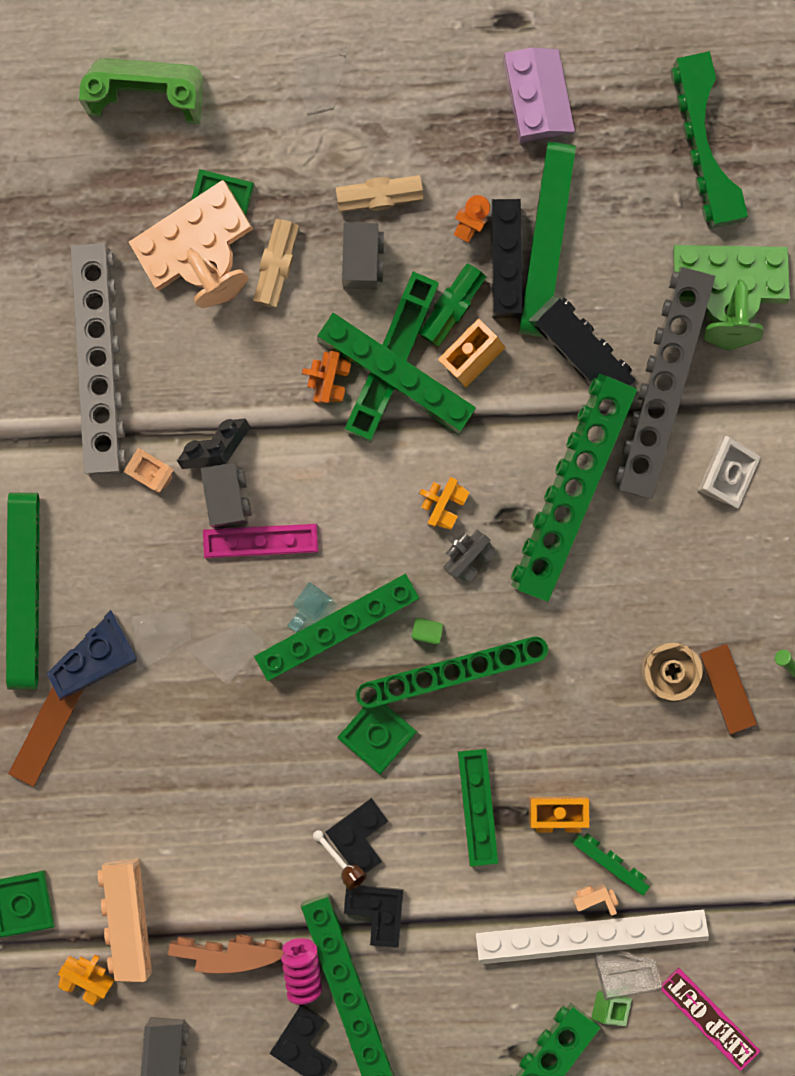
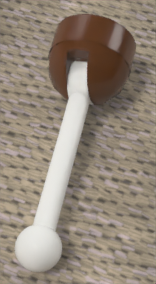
[313,830,367,890]

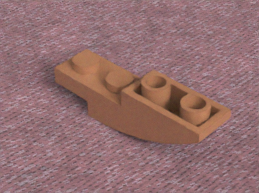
[168,935,284,973]

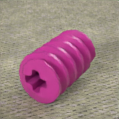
[281,938,322,1005]

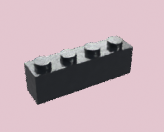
[491,199,522,318]
[528,297,635,404]

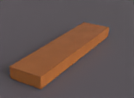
[8,687,84,787]

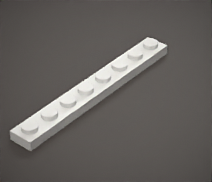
[476,910,709,965]

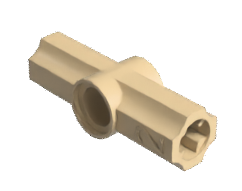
[336,175,423,213]
[253,219,299,308]

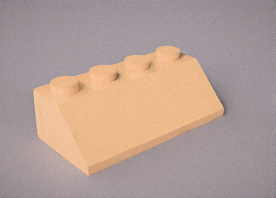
[98,858,152,982]

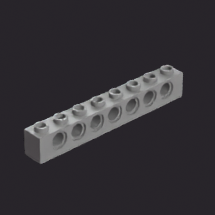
[71,243,126,475]

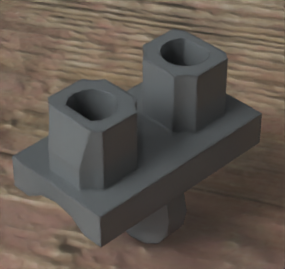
[443,530,496,583]

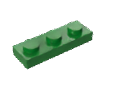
[571,833,650,896]

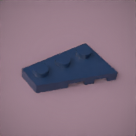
[46,610,138,701]

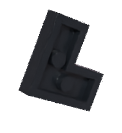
[177,418,251,469]
[325,797,388,873]
[344,885,403,948]
[269,1004,333,1076]

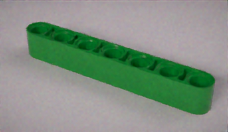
[519,141,576,337]
[6,492,40,690]
[355,636,548,709]

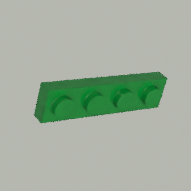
[458,748,498,867]

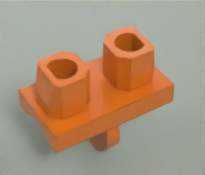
[453,195,490,243]
[301,351,351,404]

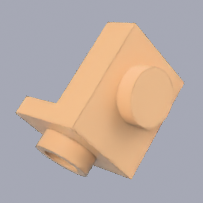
[123,448,174,493]
[572,884,619,916]

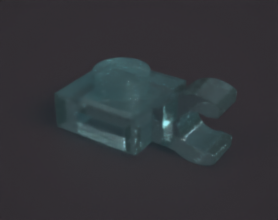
[287,582,332,633]

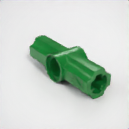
[418,263,487,347]

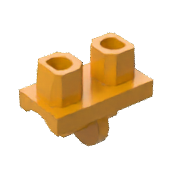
[419,477,470,530]
[58,954,114,1006]

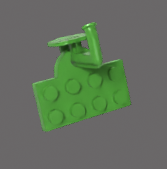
[673,245,790,350]

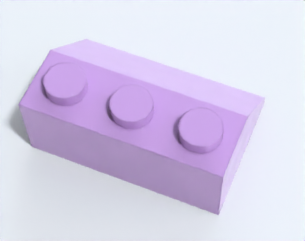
[503,47,575,143]

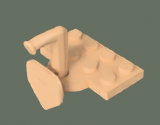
[129,180,253,308]

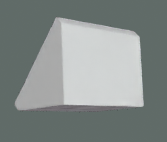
[698,436,761,509]

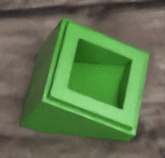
[411,618,443,645]
[592,991,632,1027]

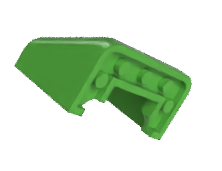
[79,58,204,124]

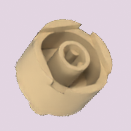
[641,643,703,701]

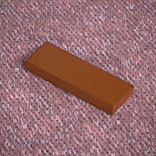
[699,644,757,734]

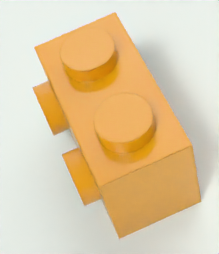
[438,319,506,387]
[529,796,589,833]

